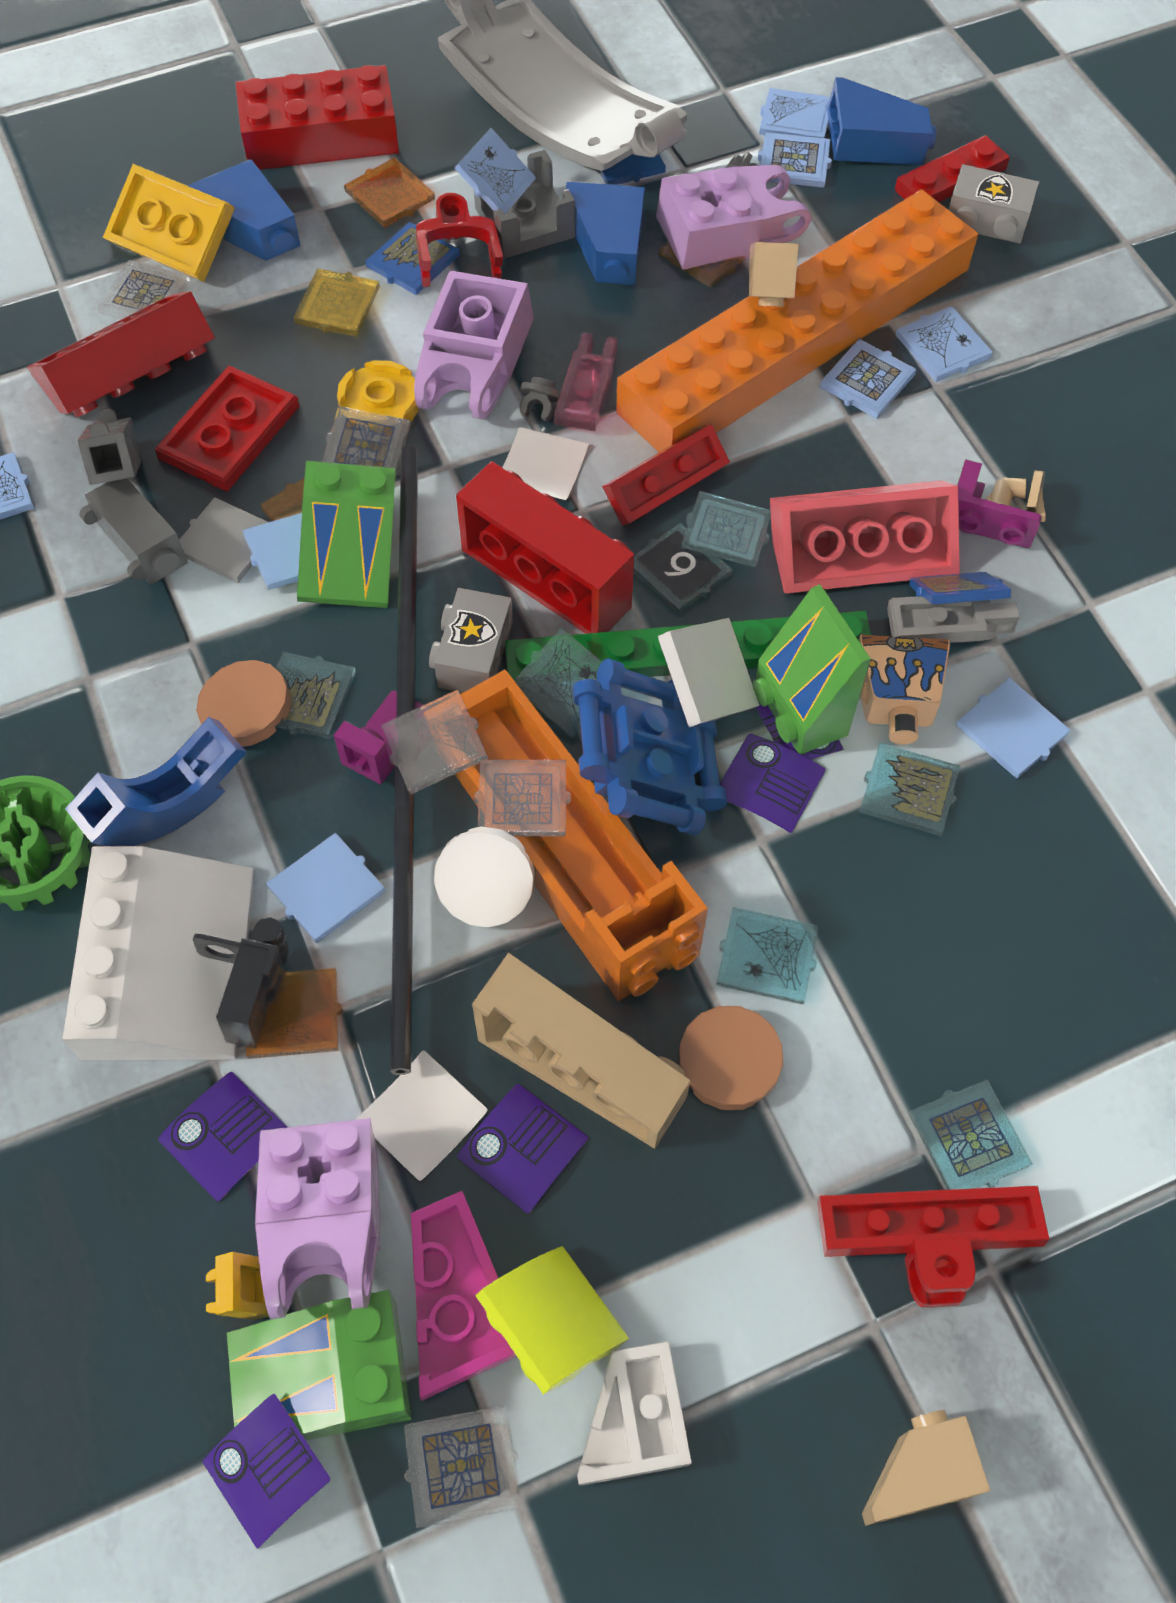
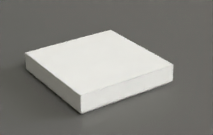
[658,618,759,727]

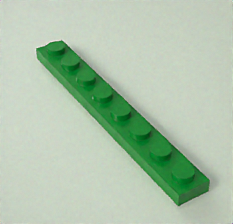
[505,611,871,688]

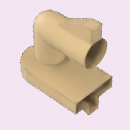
[985,470,1046,522]

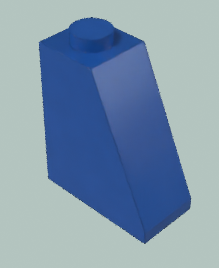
[827,77,936,165]
[187,159,301,261]
[566,181,645,285]

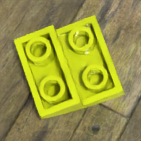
[475,1246,629,1395]

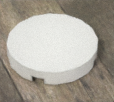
[434,827,536,927]

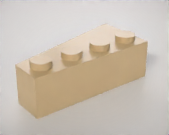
[472,953,691,1149]

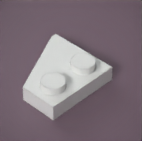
[577,1341,691,1486]

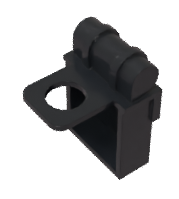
[192,917,289,1049]

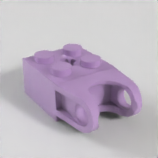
[656,165,811,270]
[414,271,534,420]
[255,1118,380,1319]

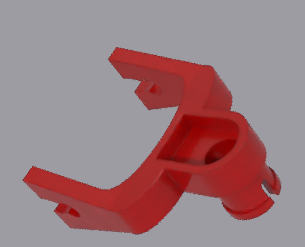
[416,192,503,287]

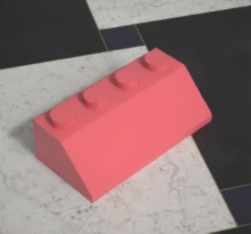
[770,480,960,593]

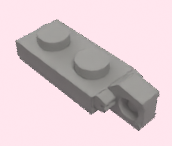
[887,596,1019,643]

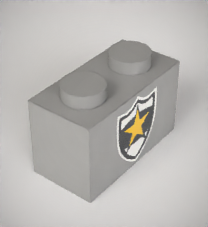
[949,164,1039,244]
[429,588,513,693]

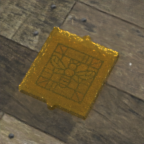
[293,268,380,337]

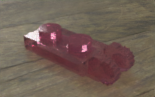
[554,333,618,432]

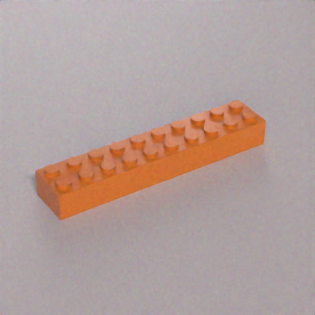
[616,189,978,452]

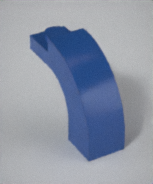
[65,717,247,846]

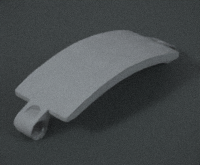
[438,0,687,171]

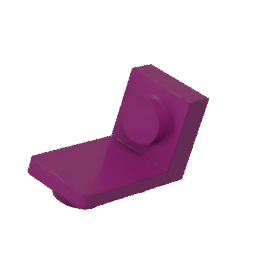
[957,459,1042,548]
[334,691,430,785]

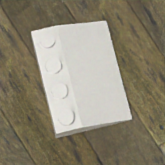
[62,846,255,1060]

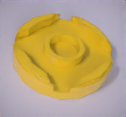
[337,360,420,433]

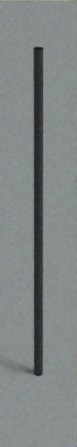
[390,445,418,1075]

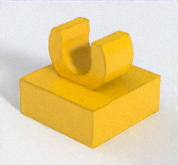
[206,1252,269,1320]

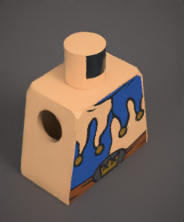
[859,635,950,745]

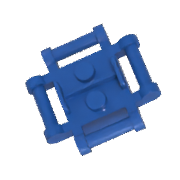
[572,659,727,836]

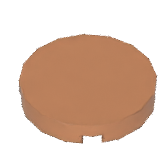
[196,660,292,746]
[679,1006,783,1110]

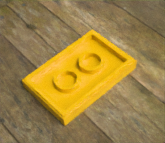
[103,164,235,282]

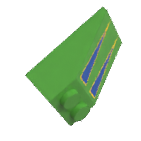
[297,461,396,608]
[753,584,871,755]
[227,1290,411,1440]

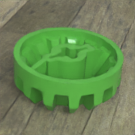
[0,776,91,911]

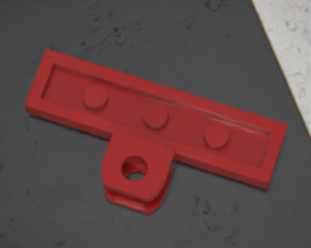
[817,1185,1050,1308]

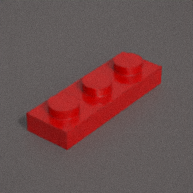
[895,135,1010,202]
[602,424,730,525]

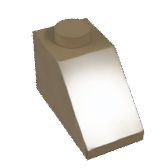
[749,242,799,307]
[862,1410,991,1526]

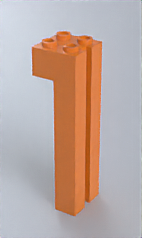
[424,669,708,1002]

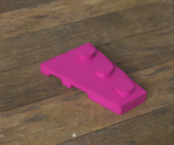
[411,1191,517,1401]

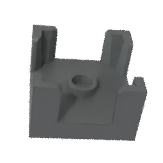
[474,150,575,259]

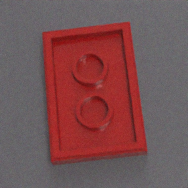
[155,365,300,492]

